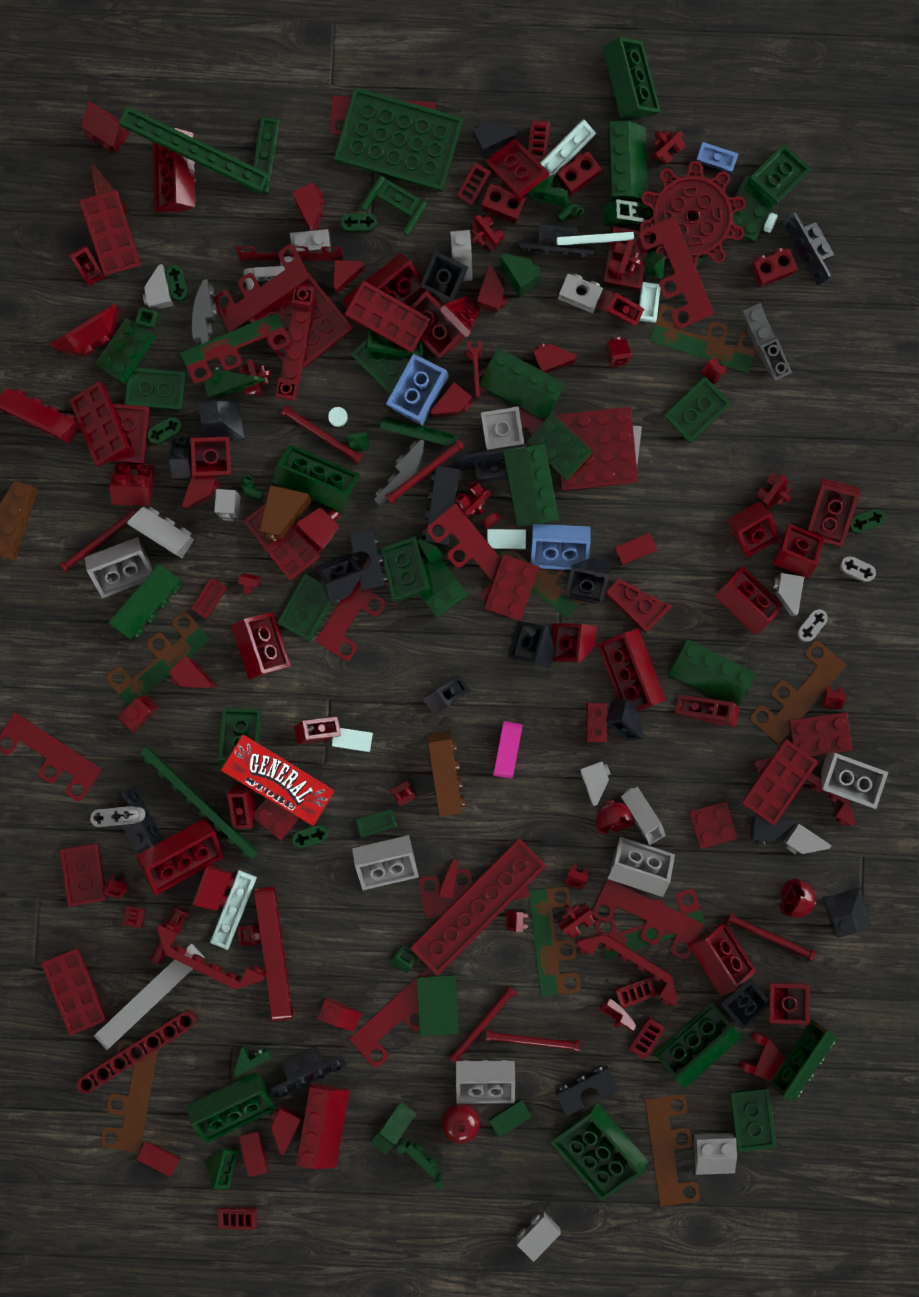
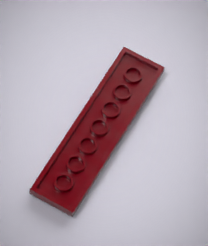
[410,838,547,976]

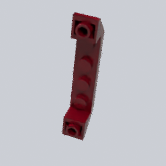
[275,285,314,401]
[751,757,855,827]
[157,922,267,990]
[575,933,678,1006]

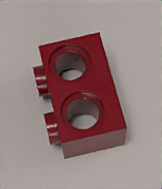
[557,151,602,197]
[482,184,525,224]
[751,248,798,288]
[586,703,607,742]

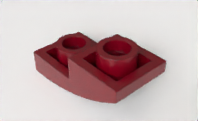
[240,1132,269,1177]

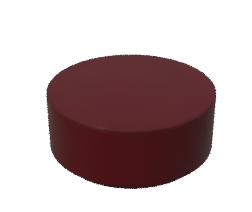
[482,513,502,529]

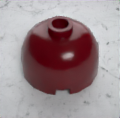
[596,800,636,835]
[779,878,816,918]
[442,1103,480,1144]

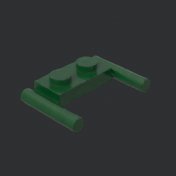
[360,175,428,236]
[397,1137,443,1190]

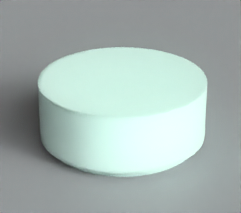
[764,213,778,233]
[328,407,348,427]

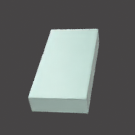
[639,282,661,323]
[487,529,526,549]
[332,728,373,752]

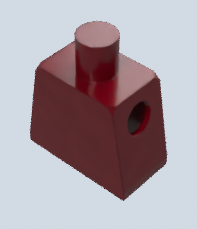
[293,508,340,555]
[118,695,159,734]

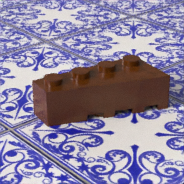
[0,480,39,561]
[428,730,466,817]

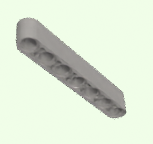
[94,944,205,1050]

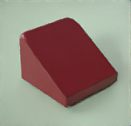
[237,924,261,946]

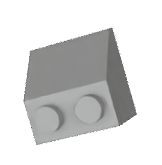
[694,1133,737,1175]

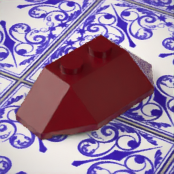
[49,303,120,357]

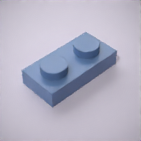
[696,142,738,174]

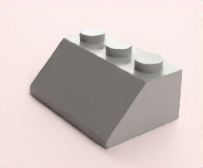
[127,507,194,558]
[85,537,153,598]
[821,753,888,809]
[352,835,419,890]
[608,837,675,897]
[456,1060,515,1104]

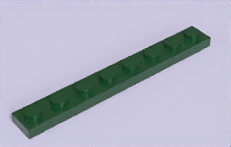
[119,106,269,193]
[140,747,260,859]

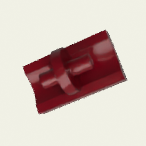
[650,130,686,165]
[470,214,504,252]
[608,240,642,279]
[239,359,272,396]
[756,473,791,510]
[455,482,491,516]
[557,903,595,938]

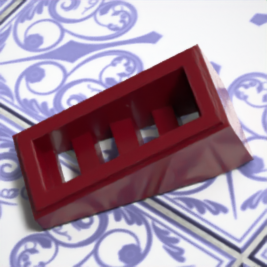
[528,120,550,163]
[456,162,492,206]
[438,858,458,899]
[614,977,658,1008]
[628,1016,666,1060]
[218,1207,257,1230]

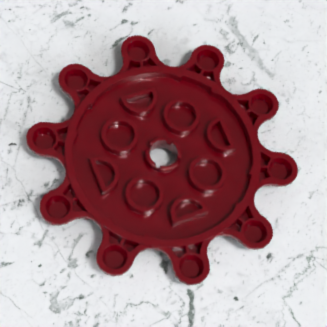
[640,161,746,267]

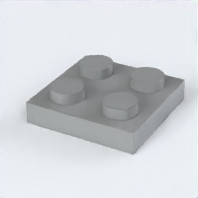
[481,407,524,451]

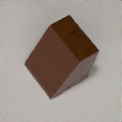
[260,485,311,542]

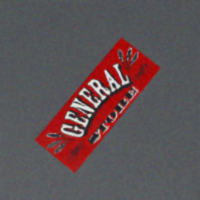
[221,735,335,826]

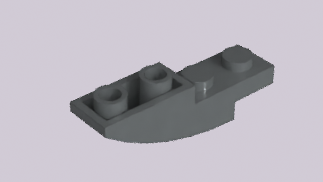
[192,279,218,344]
[741,303,792,381]
[374,439,425,507]

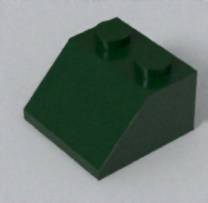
[500,253,541,297]

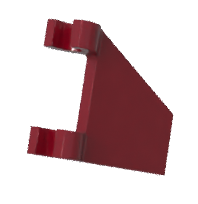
[467,340,482,400]
[739,1031,786,1081]

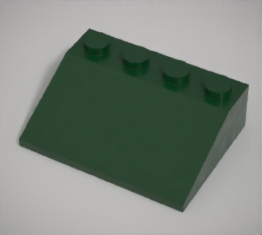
[550,1102,649,1202]

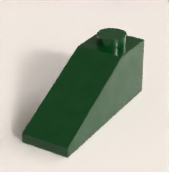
[604,199,653,227]
[202,368,265,399]

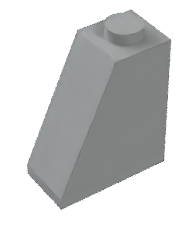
[450,230,473,282]
[621,786,666,846]

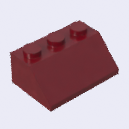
[411,290,466,359]
[714,566,784,635]
[231,612,291,680]
[690,922,756,996]

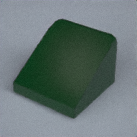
[643,252,665,279]
[134,307,159,329]
[348,432,370,452]
[418,539,443,564]
[391,943,418,973]
[370,1127,393,1155]

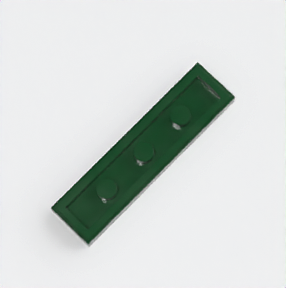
[249,116,281,194]
[380,417,458,447]

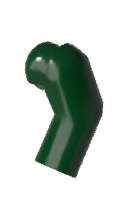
[556,204,585,223]
[240,474,264,500]

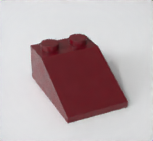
[807,478,860,547]

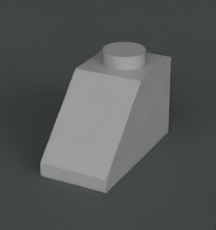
[143,264,174,310]
[773,573,804,616]
[579,761,611,806]
[783,823,832,854]

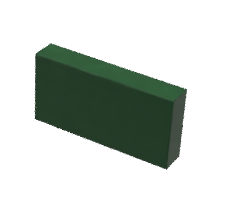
[355,808,398,838]
[489,1099,532,1138]
[378,1102,416,1146]

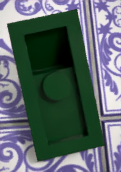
[530,175,569,208]
[234,1044,272,1077]

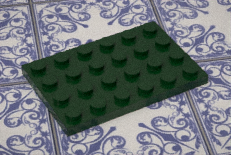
[334,87,464,192]

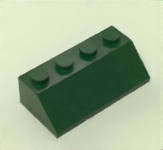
[602,37,661,120]
[608,121,648,202]
[479,348,565,421]
[503,443,559,526]
[272,445,360,512]
[109,564,183,640]
[668,639,757,707]
[654,1002,742,1089]
[769,1019,837,1102]
[186,1072,276,1144]

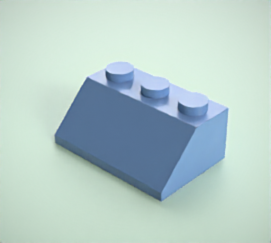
[386,354,449,426]
[531,524,591,570]

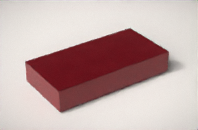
[615,533,657,565]
[190,577,228,619]
[136,1140,181,1177]

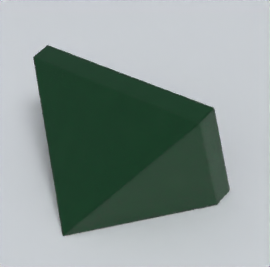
[205,1149,239,1189]

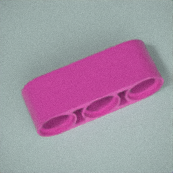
[493,721,523,779]

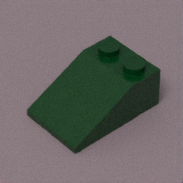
[419,557,468,619]
[218,708,261,770]

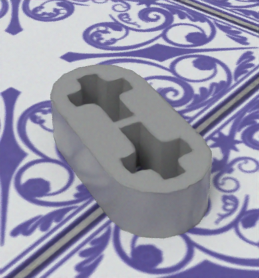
[839,556,876,582]
[797,609,828,642]

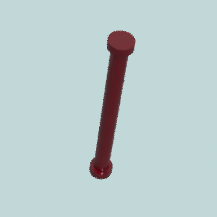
[281,406,363,464]
[385,439,465,504]
[60,508,137,573]
[726,913,816,962]
[448,985,517,1064]
[485,1030,579,1052]

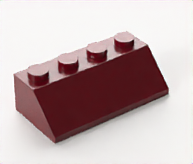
[153,128,196,213]
[342,253,426,331]
[0,388,80,445]
[597,628,666,711]
[136,819,224,896]
[296,1083,350,1169]

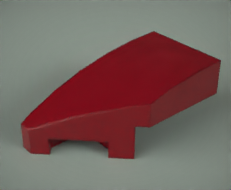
[599,999,636,1031]

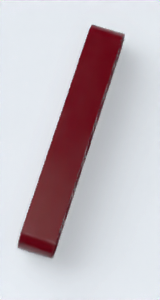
[255,886,293,1022]
[77,1010,197,1094]

